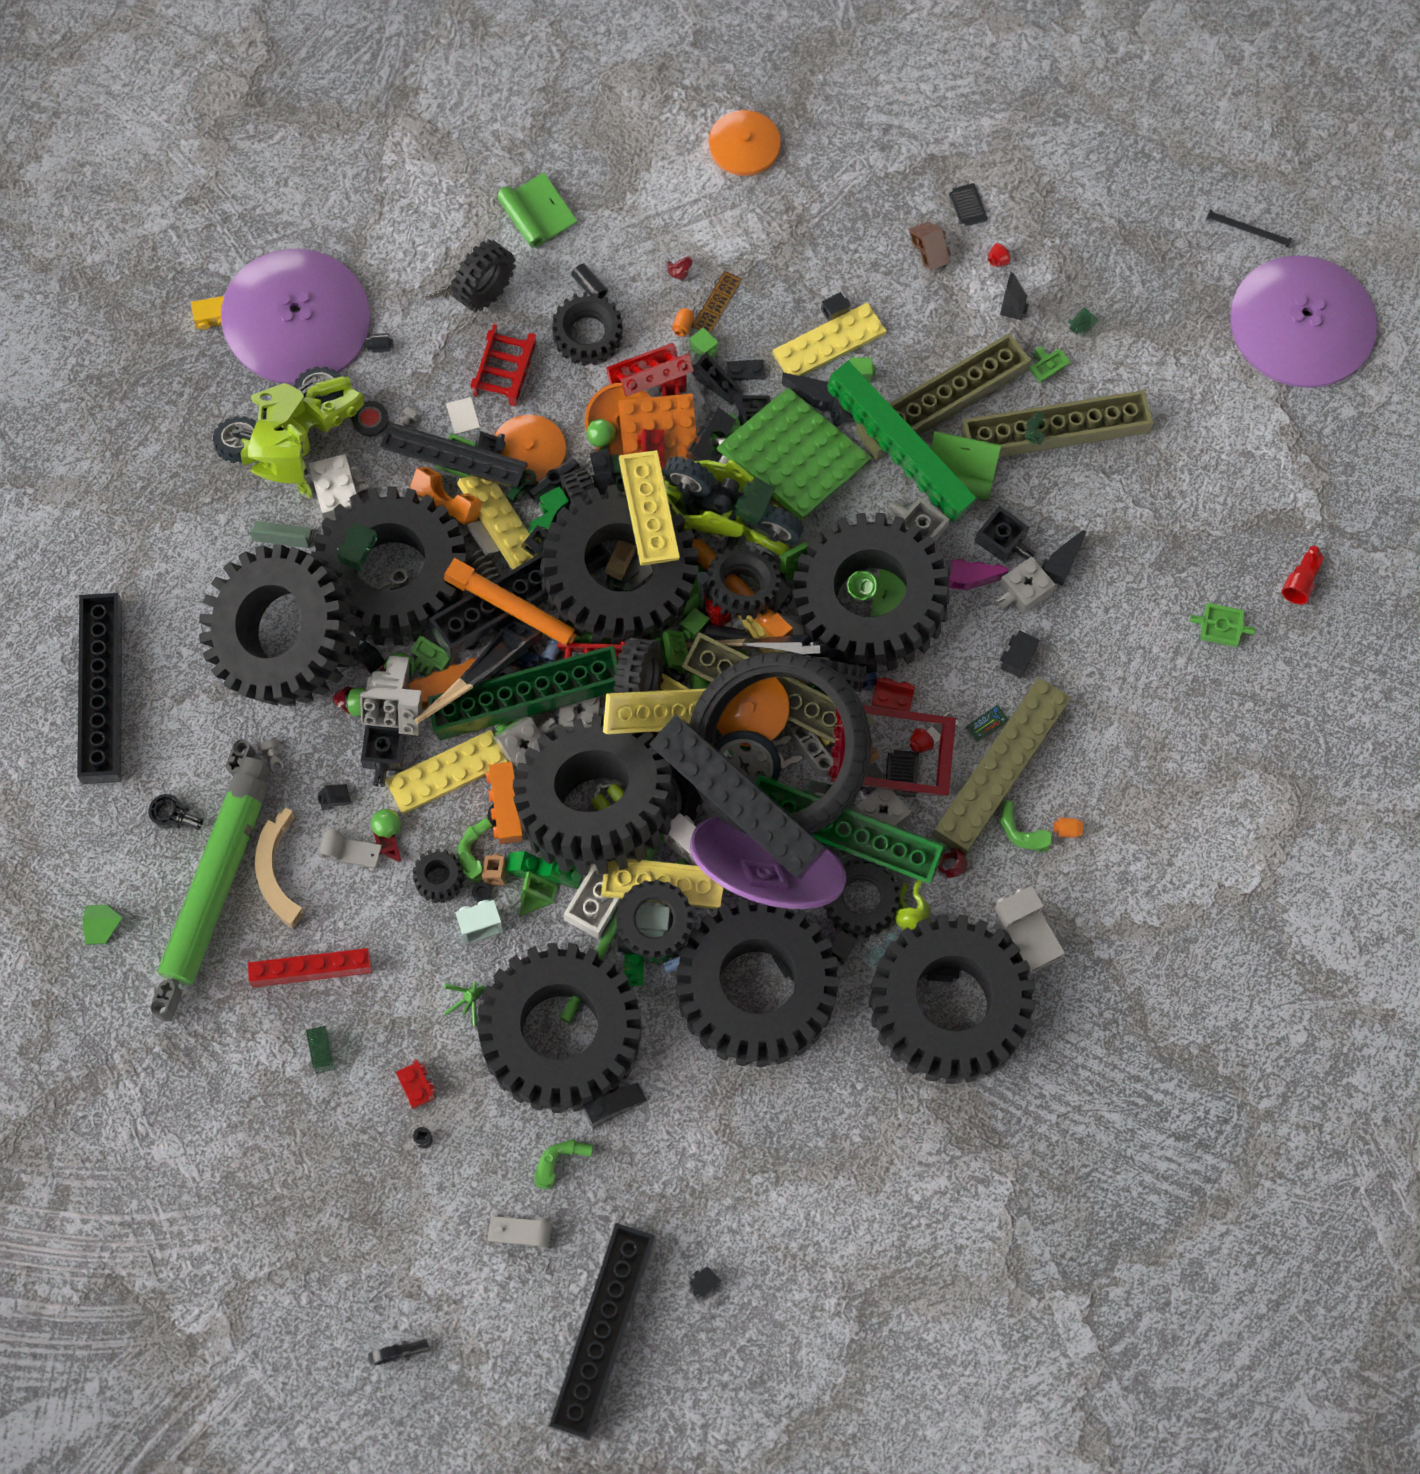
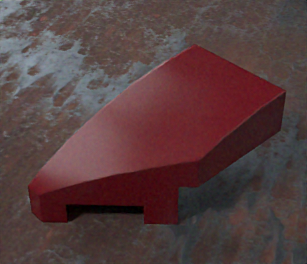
[374,833,402,863]

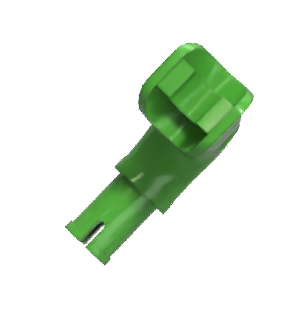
[1000,801,1051,852]
[457,817,493,883]
[535,1139,593,1189]

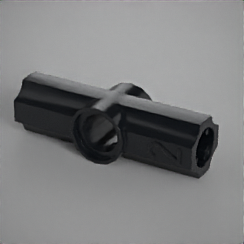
[527,458,581,503]

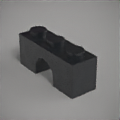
[685,407,736,462]

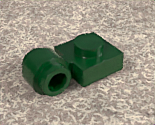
[611,454,625,492]
[507,469,537,502]

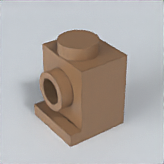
[482,854,507,886]

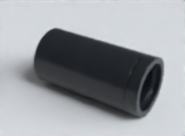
[571,263,608,299]
[706,624,746,648]

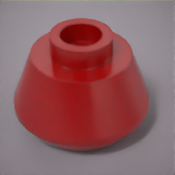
[987,243,1011,267]
[909,728,934,753]

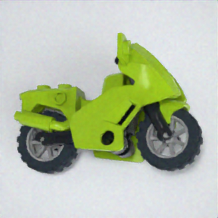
[213,366,364,499]
[662,456,804,556]

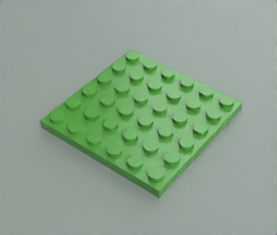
[717,388,872,521]

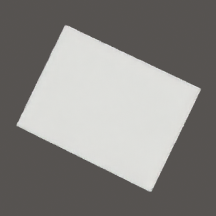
[446,397,480,434]

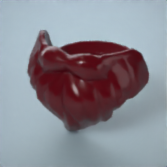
[667,257,693,282]
[333,686,353,714]
[938,848,968,878]

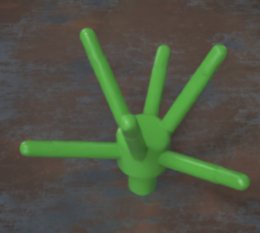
[444,981,485,1027]

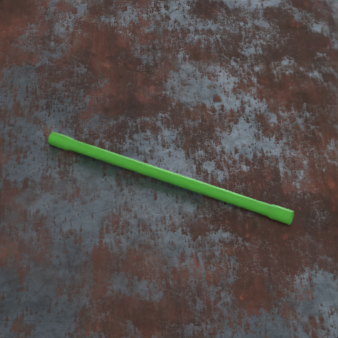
[560,833,664,1024]

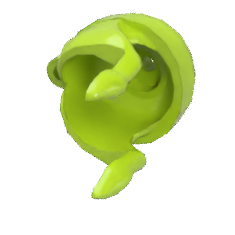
[895,880,931,930]

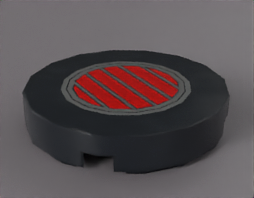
[351,400,389,437]

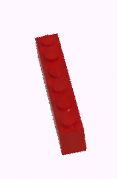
[247,948,372,988]

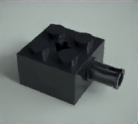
[974,506,1036,563]
[361,725,407,787]

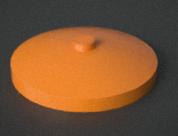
[709,110,781,176]
[585,383,651,456]
[494,414,566,485]
[717,677,790,747]

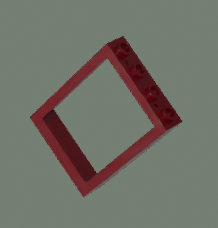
[829,705,956,797]

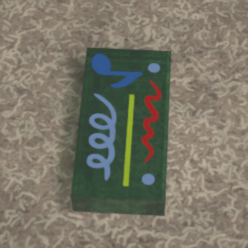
[966,705,1009,743]

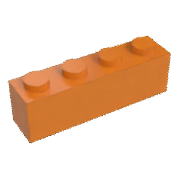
[408,657,488,709]
[486,761,523,845]

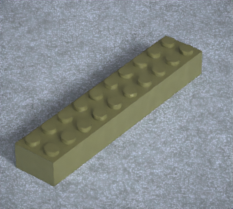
[855,333,1031,461]
[961,390,1153,458]
[682,632,875,744]
[933,677,1071,856]

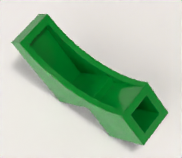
[529,487,569,552]
[505,851,582,889]

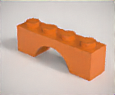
[410,467,483,524]

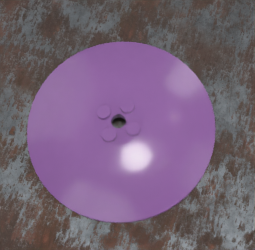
[221,249,370,385]
[1230,256,1377,388]
[690,816,846,909]

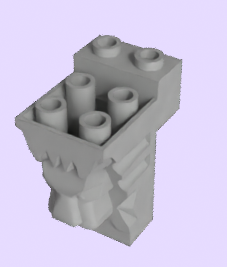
[360,656,422,735]
[994,886,1065,976]

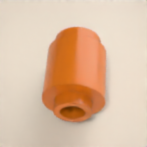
[672,308,694,337]
[1053,817,1083,838]

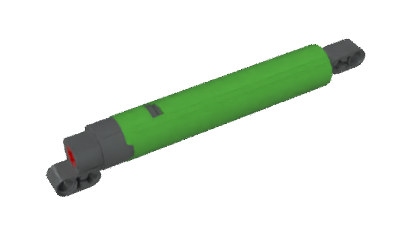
[150,739,271,1022]

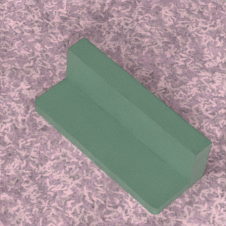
[250,521,312,548]

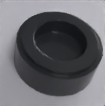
[472,882,492,903]

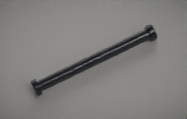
[1206,209,1292,248]
[697,572,709,616]

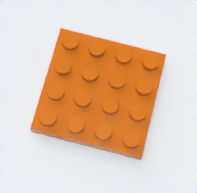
[618,394,697,470]

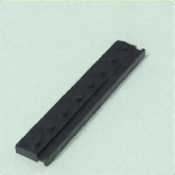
[380,422,528,490]

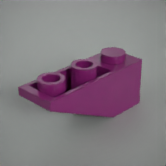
[948,559,1009,591]

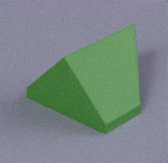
[519,871,558,917]
[82,905,122,945]

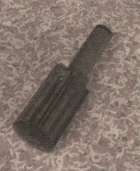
[425,283,454,301]

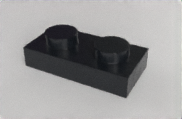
[727,359,765,381]

